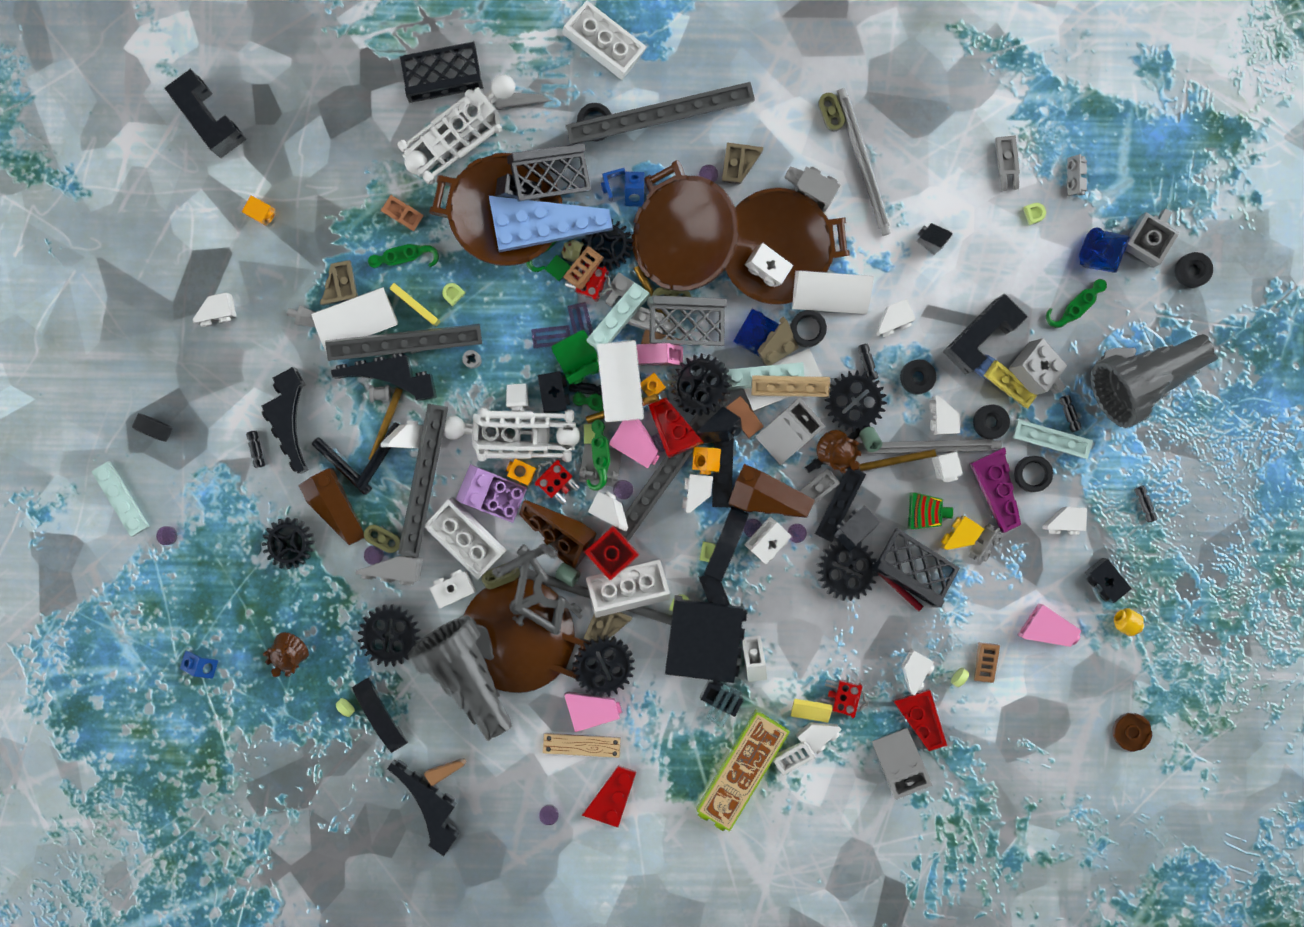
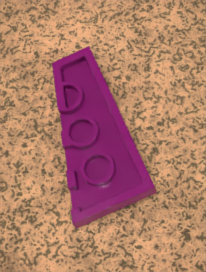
[970,447,1021,533]

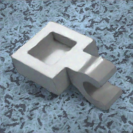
[605,272,634,307]

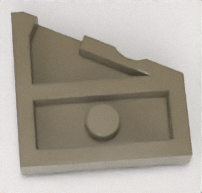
[722,142,763,184]
[320,260,358,306]
[757,317,799,366]
[584,612,633,641]

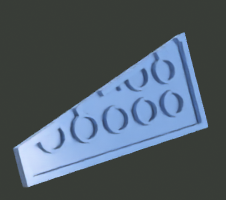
[489,196,613,252]

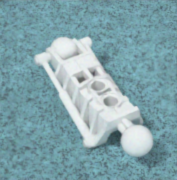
[397,74,515,185]
[443,408,580,462]

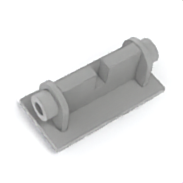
[1067,154,1087,196]
[968,524,1002,564]

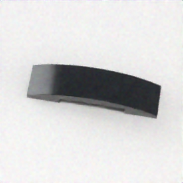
[704,506,749,582]
[352,677,408,753]

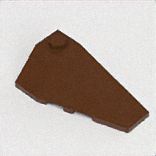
[729,464,815,518]
[298,468,364,545]
[519,499,597,569]

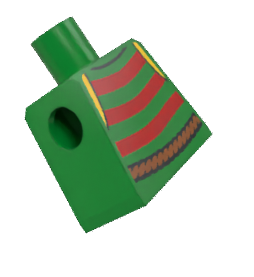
[908,492,953,529]

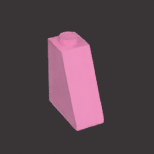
[636,343,683,366]
[609,419,660,468]
[1018,603,1081,647]
[564,692,622,732]

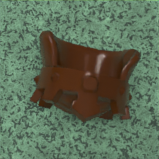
[816,430,862,473]
[263,632,309,677]

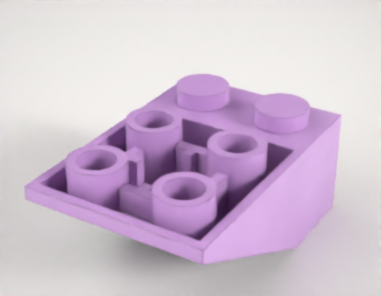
[456,464,528,523]

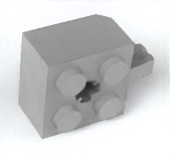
[784,166,840,212]
[1121,209,1179,267]
[1008,338,1067,395]

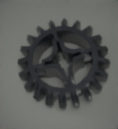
[582,219,633,271]
[262,517,315,569]

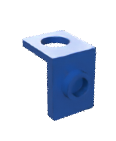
[601,168,625,202]
[625,172,644,206]
[180,651,218,679]

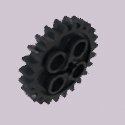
[671,353,732,416]
[824,370,887,433]
[816,540,879,601]
[358,604,421,667]
[572,634,635,697]

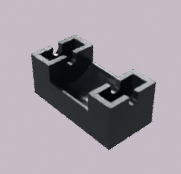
[164,68,246,158]
[943,293,1028,375]

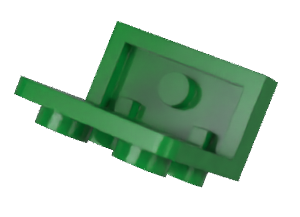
[551,330,600,384]

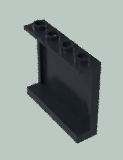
[665,595,747,683]

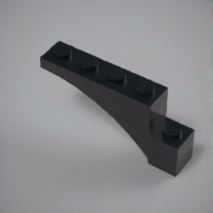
[331,353,437,401]
[261,367,308,474]
[387,759,459,857]

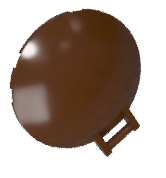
[429,153,563,266]
[632,160,739,291]
[725,188,850,304]
[463,578,590,693]

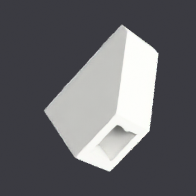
[193,292,236,327]
[876,299,916,337]
[506,384,529,411]
[929,395,960,435]
[682,474,713,513]
[1043,507,1087,535]
[901,649,934,695]
[796,722,842,754]

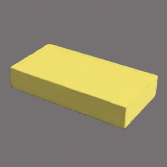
[791,699,832,723]

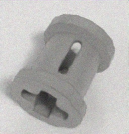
[462,350,482,369]
[369,385,391,403]

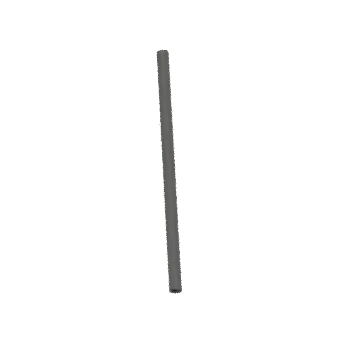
[519,569,672,625]

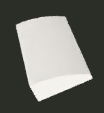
[562,1,647,80]
[792,270,874,314]
[311,287,398,352]
[597,340,644,422]
[743,349,822,411]
[425,497,507,579]
[586,560,670,618]

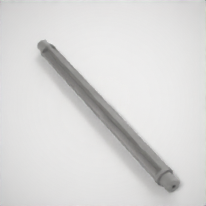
[837,88,891,236]
[857,439,1002,454]

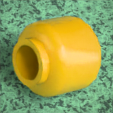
[1114,608,1144,636]

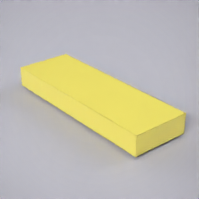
[390,283,441,326]
[984,360,1037,409]

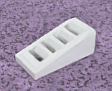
[773,741,816,776]

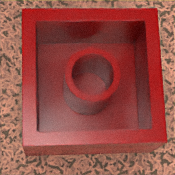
[584,526,639,581]

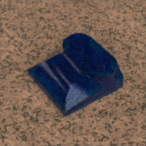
[1079,227,1130,273]
[733,308,780,357]

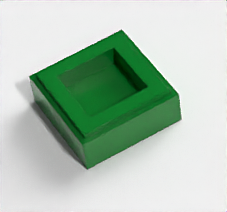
[545,255,571,282]

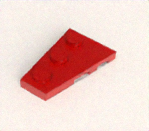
[648,397,704,458]
[892,689,947,751]
[582,765,636,828]

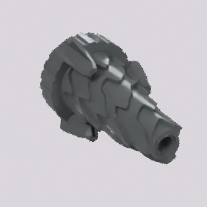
[1090,334,1218,428]
[408,616,512,741]

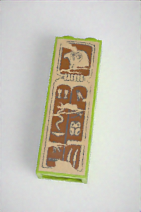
[696,709,790,832]

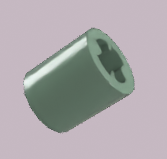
[859,427,883,452]
[555,563,581,587]

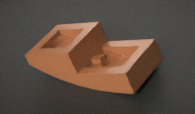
[381,195,424,231]
[726,396,764,438]

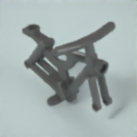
[492,544,583,635]

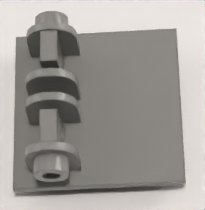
[579,444,622,487]

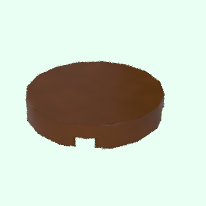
[1113,713,1152,752]

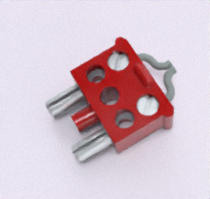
[565,262,612,302]
[535,460,580,505]
[820,680,869,718]

